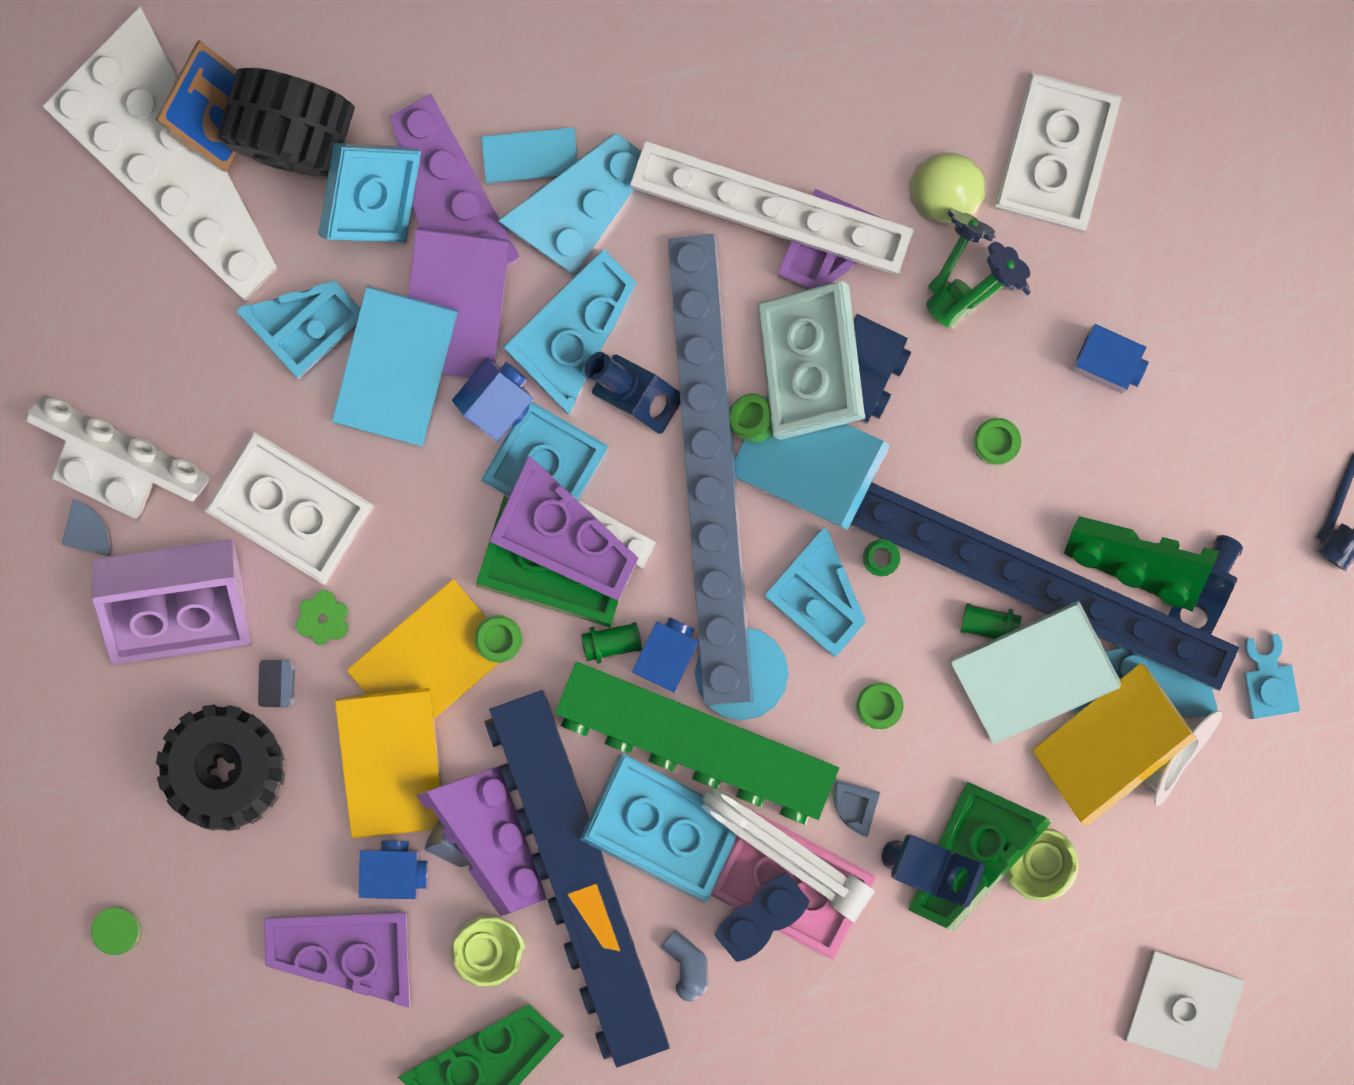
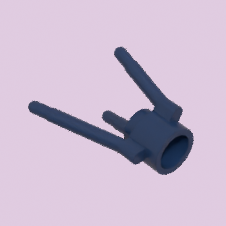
[1316,453,1354,572]

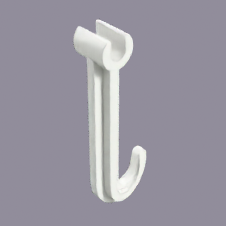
[701,789,875,922]

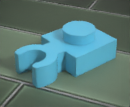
[1243,634,1300,719]

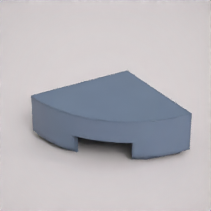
[62,499,111,556]
[833,779,880,837]

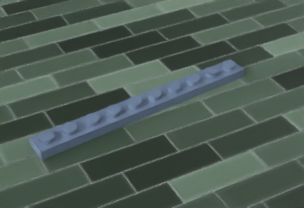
[668,234,754,706]

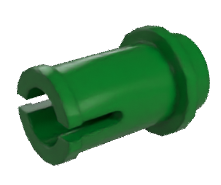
[863,539,900,577]
[960,603,1022,639]
[581,622,642,664]

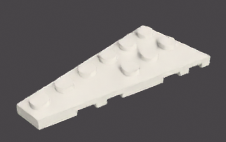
[42,7,278,302]

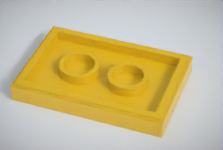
[346,579,500,719]
[1032,663,1197,826]
[335,688,441,838]

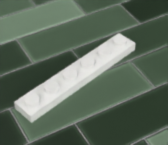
[630,141,914,276]

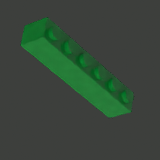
[555,661,840,825]

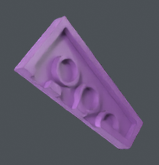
[390,94,521,266]

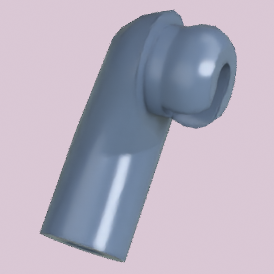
[661,929,709,1001]

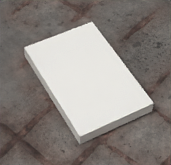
[994,72,1122,233]
[204,431,375,585]

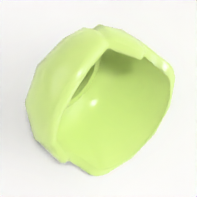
[909,153,985,224]
[1008,829,1079,901]
[450,915,525,987]

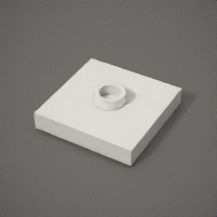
[1124,950,1245,1071]

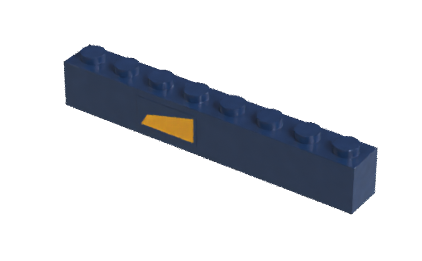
[484,690,670,1068]

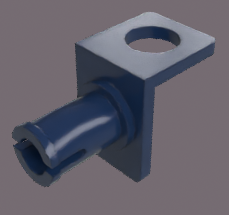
[584,351,681,434]
[1168,535,1244,634]
[882,834,985,908]

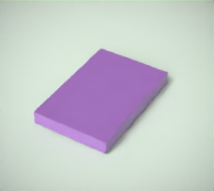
[408,228,510,378]

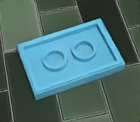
[332,285,459,447]
[735,395,890,530]
[579,754,737,903]

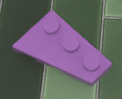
[489,456,639,601]
[416,766,547,916]
[264,912,410,1008]

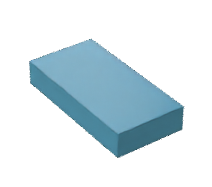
[481,128,578,185]

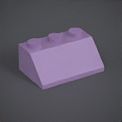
[92,539,251,665]

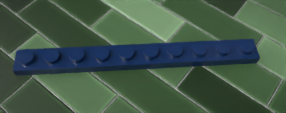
[850,482,1240,691]

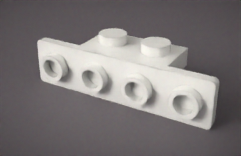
[25,395,210,519]

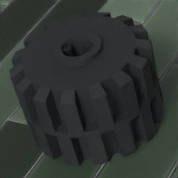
[216,68,355,176]
[156,704,285,831]

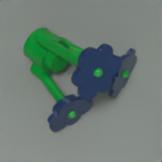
[926,209,1031,328]

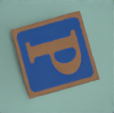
[155,40,237,172]

